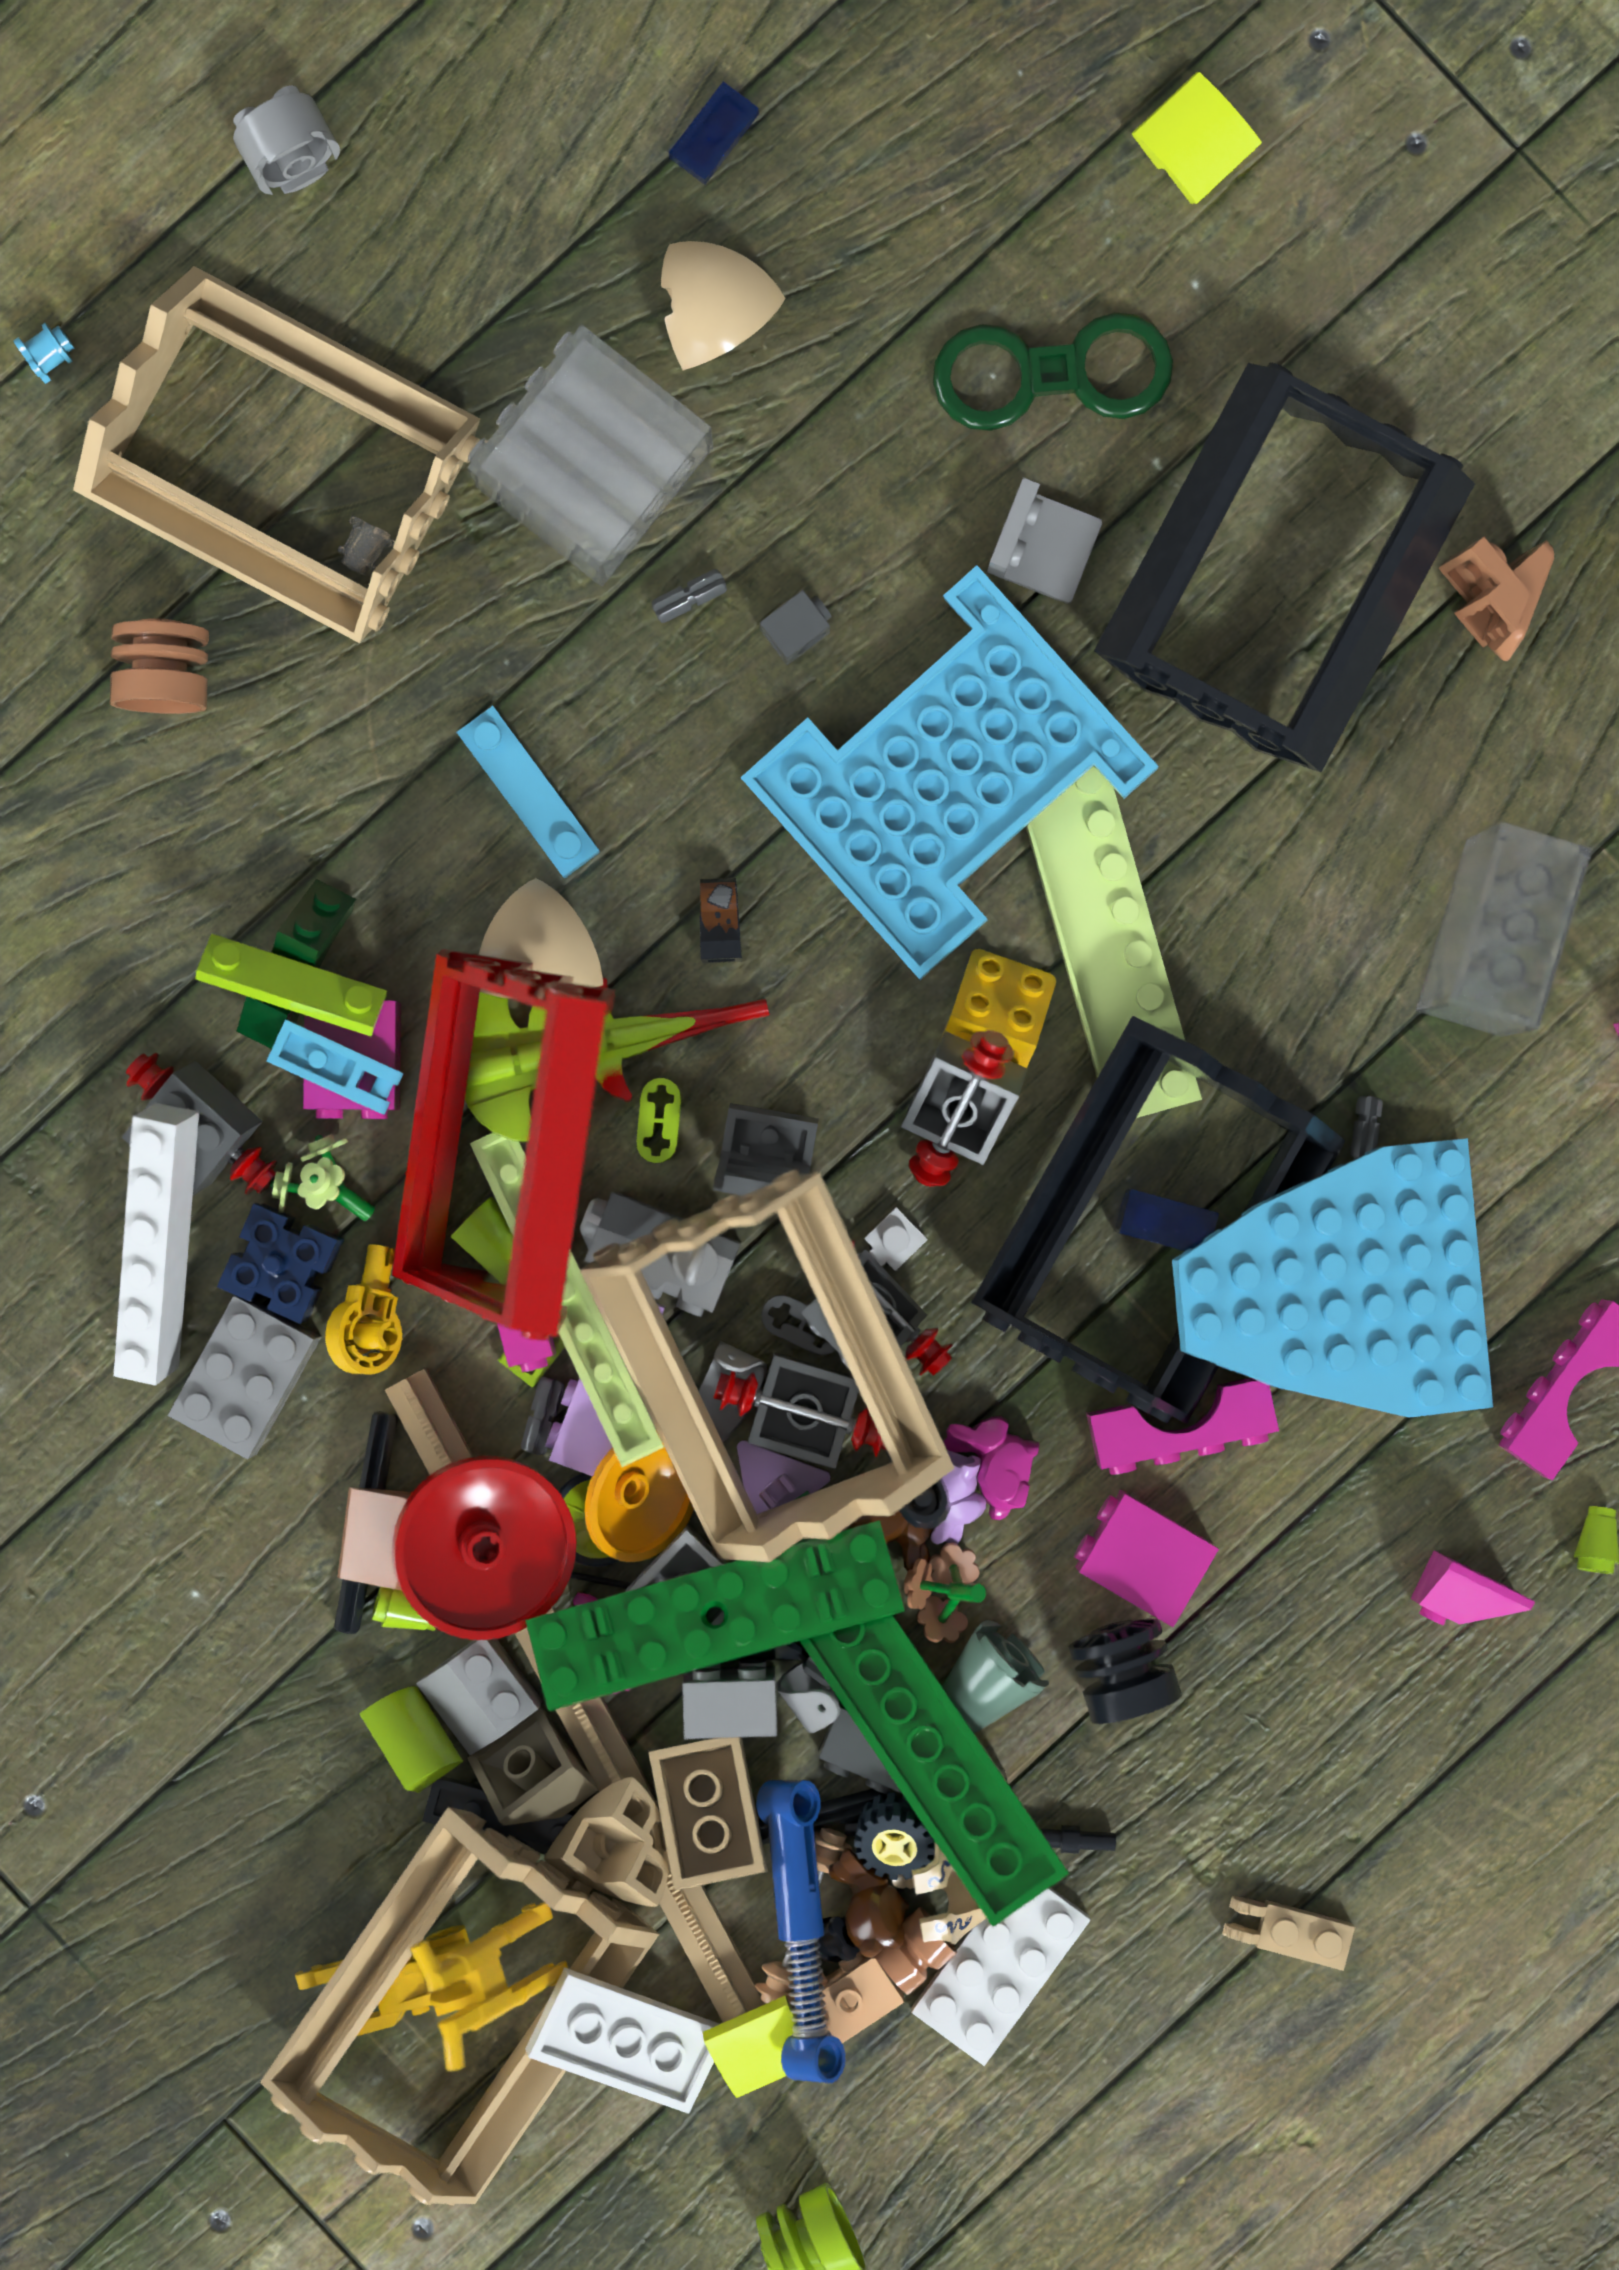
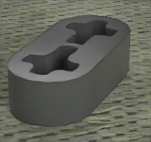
[761,1295,836,1355]

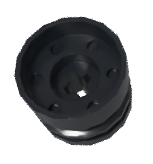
[1068,1618,1182,1724]

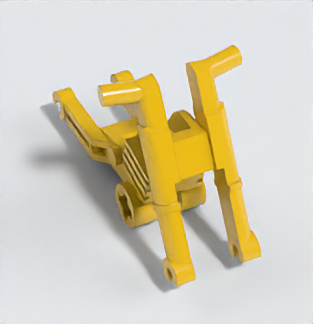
[295,1902,569,2071]

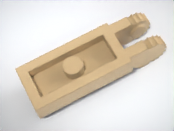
[1222,1896,1355,1971]

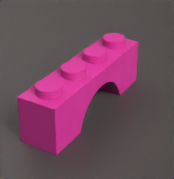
[1498,1299,1619,1480]
[1086,1377,1279,1475]

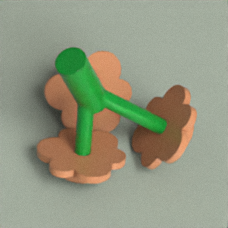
[904,1543,986,1643]

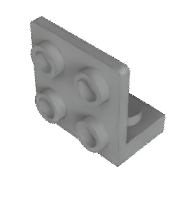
[987,478,1102,604]

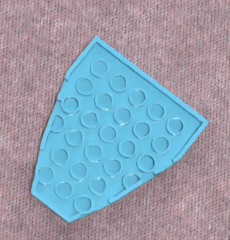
[1172,1138,1493,1418]

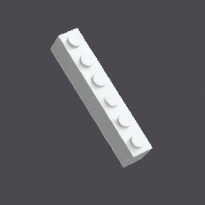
[114,1103,199,1385]

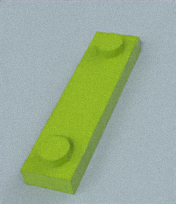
[195,933,387,1037]

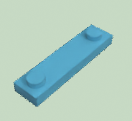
[457,706,600,879]

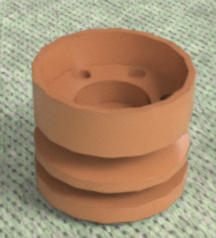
[110,619,209,714]

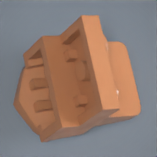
[1438,537,1554,661]

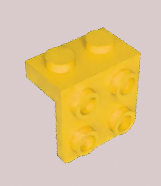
[941,949,1056,1068]

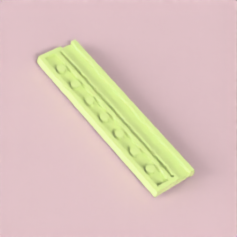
[1026,766,1202,1118]

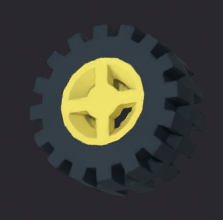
[854,1792,935,1880]

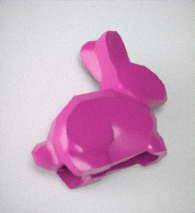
[943,1416,1039,1521]

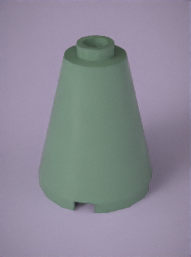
[942,1619,1049,1734]

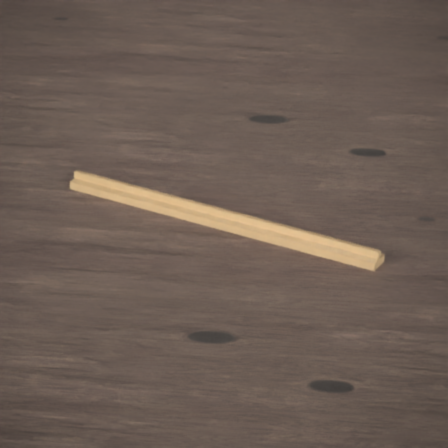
[385,1368,765,2023]

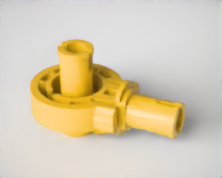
[325,1244,402,1374]

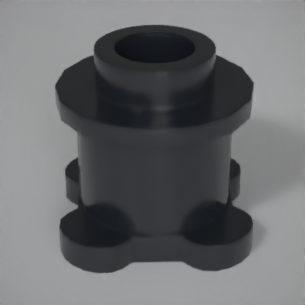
[815,1911,860,1963]

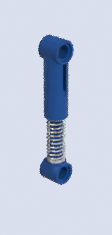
[756,1780,845,2083]

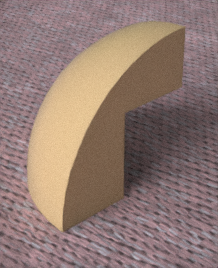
[661,241,785,370]
[479,878,603,998]
[544,1777,669,1907]

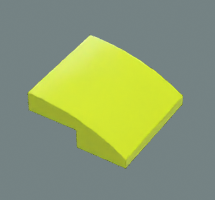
[1131,72,1262,204]
[702,1995,797,2098]

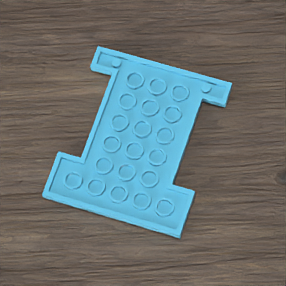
[741,565,1158,980]

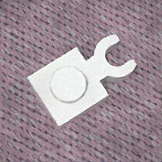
[857,1207,928,1271]

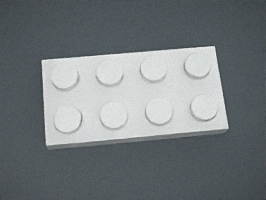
[911,1887,1091,2066]
[525,1967,719,2114]

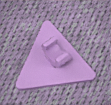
[737,1440,830,1514]

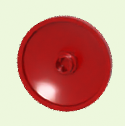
[392,1456,577,1640]

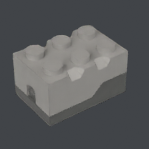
[580,1192,742,1317]

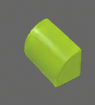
[450,1196,514,1285]
[359,1686,463,1793]

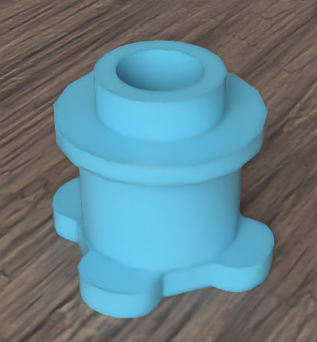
[13,323,75,384]

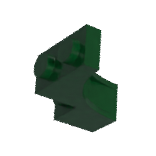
[236,879,356,1049]

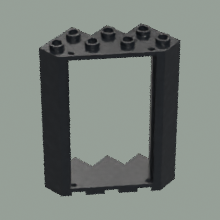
[1094,362,1475,772]
[971,1015,1345,1424]

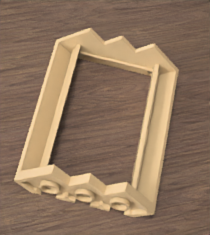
[73,266,480,643]
[580,1170,955,1562]
[260,1807,659,2206]

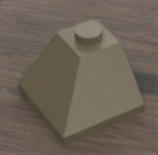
[467,1705,598,1826]

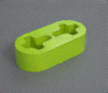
[636,1078,682,1163]

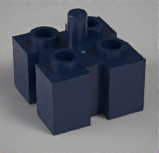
[217,1203,345,1324]

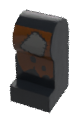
[700,878,742,963]

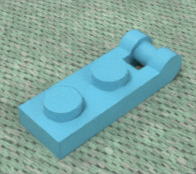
[267,1020,404,1115]

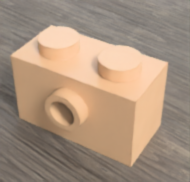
[818,1951,904,2044]

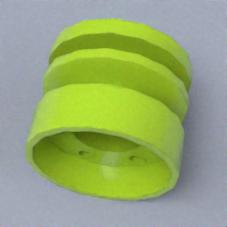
[756,2183,867,2270]

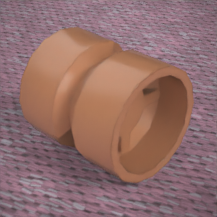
[875,1907,957,1995]

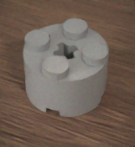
[233,85,340,195]

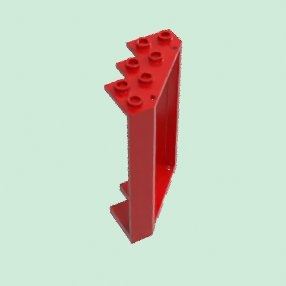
[392,949,615,1341]

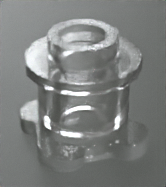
[337,516,395,575]

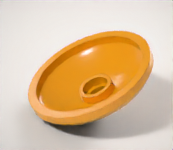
[585,1430,694,1562]

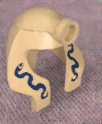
[892,1843,986,1945]

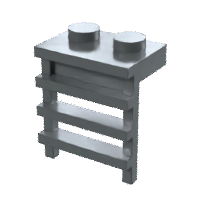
[713,1103,819,1195]

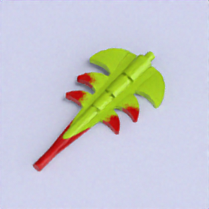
[465,978,769,1142]

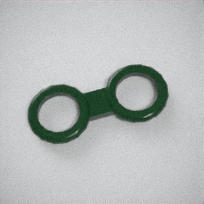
[932,312,1173,431]

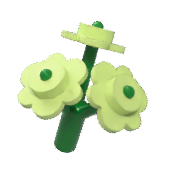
[270,1134,375,1221]

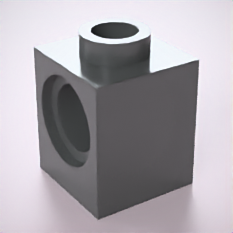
[760,590,832,665]

